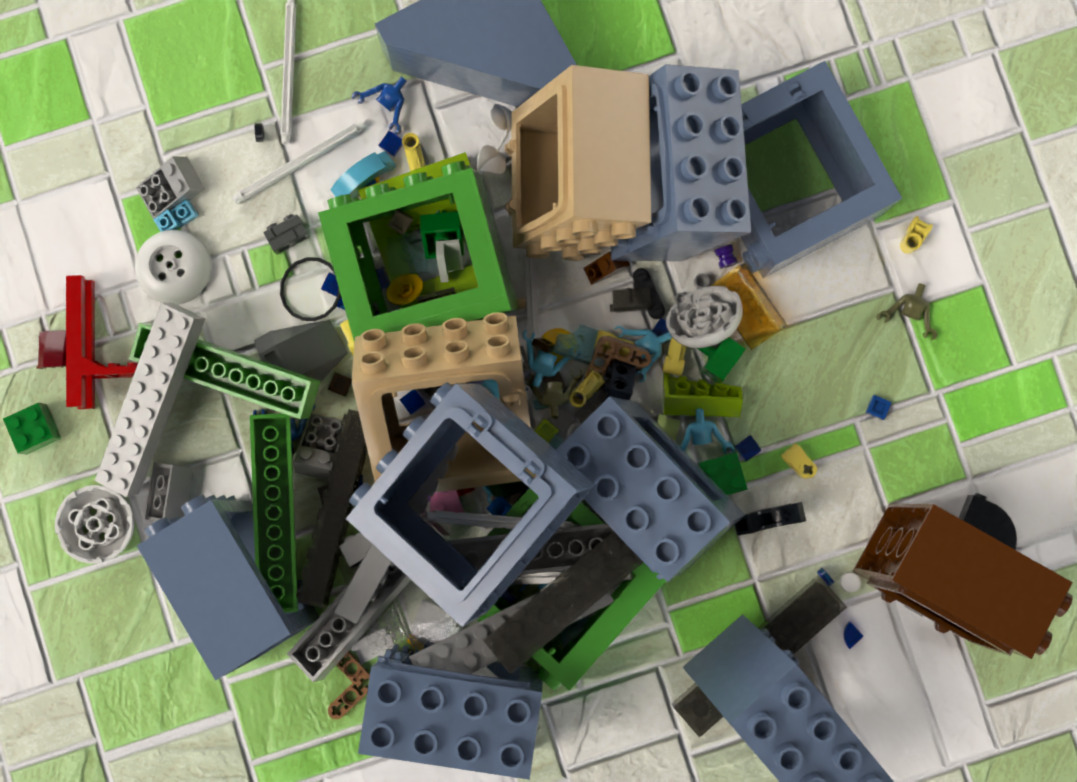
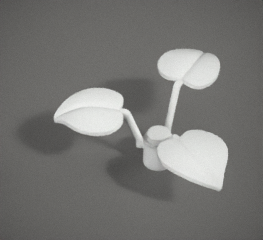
[477,104,512,175]

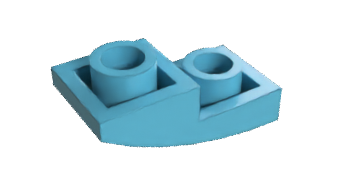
[153,199,199,232]

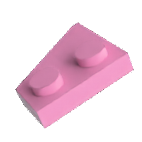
[430,490,465,513]

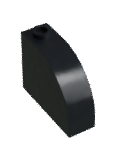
[959,493,1017,550]

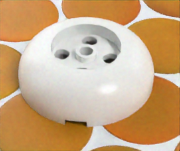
[135,230,212,305]
[666,286,743,348]
[55,485,135,563]

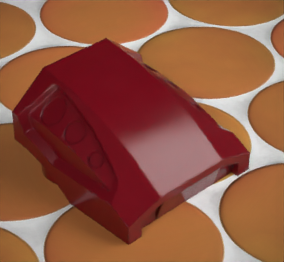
[36,330,66,369]

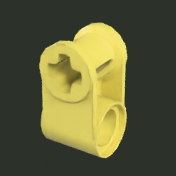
[900,215,933,254]
[781,443,817,479]

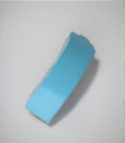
[330,151,397,198]

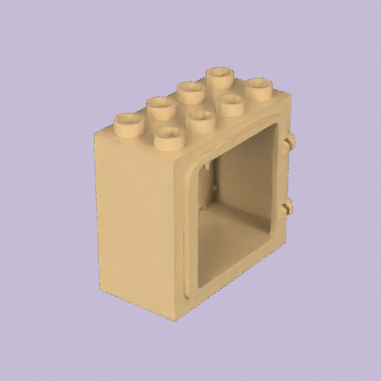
[505,65,651,261]
[352,312,537,493]

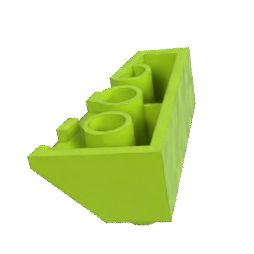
[662,372,743,417]

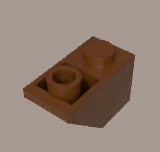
[583,251,630,285]

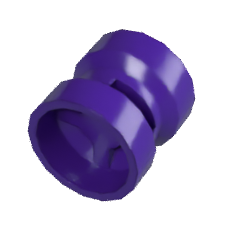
[714,244,738,269]

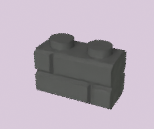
[263,214,310,254]

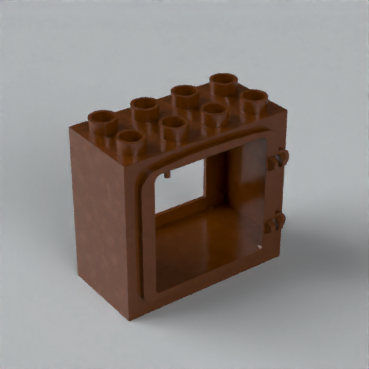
[853,504,1073,659]

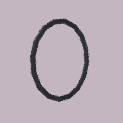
[280,257,341,321]

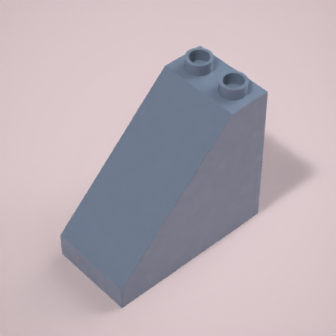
[375,0,577,107]

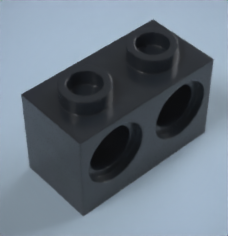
[603,359,636,400]

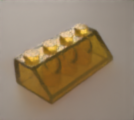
[711,263,788,350]

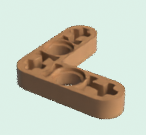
[584,336,651,379]
[328,651,370,719]

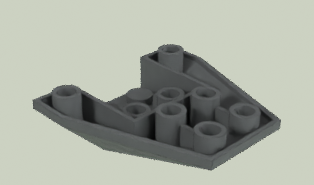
[254,320,348,383]

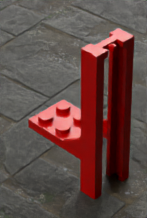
[66,275,138,410]

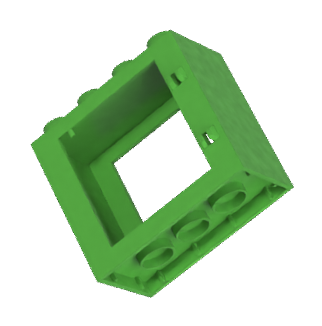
[318,161,519,341]
[477,488,666,691]

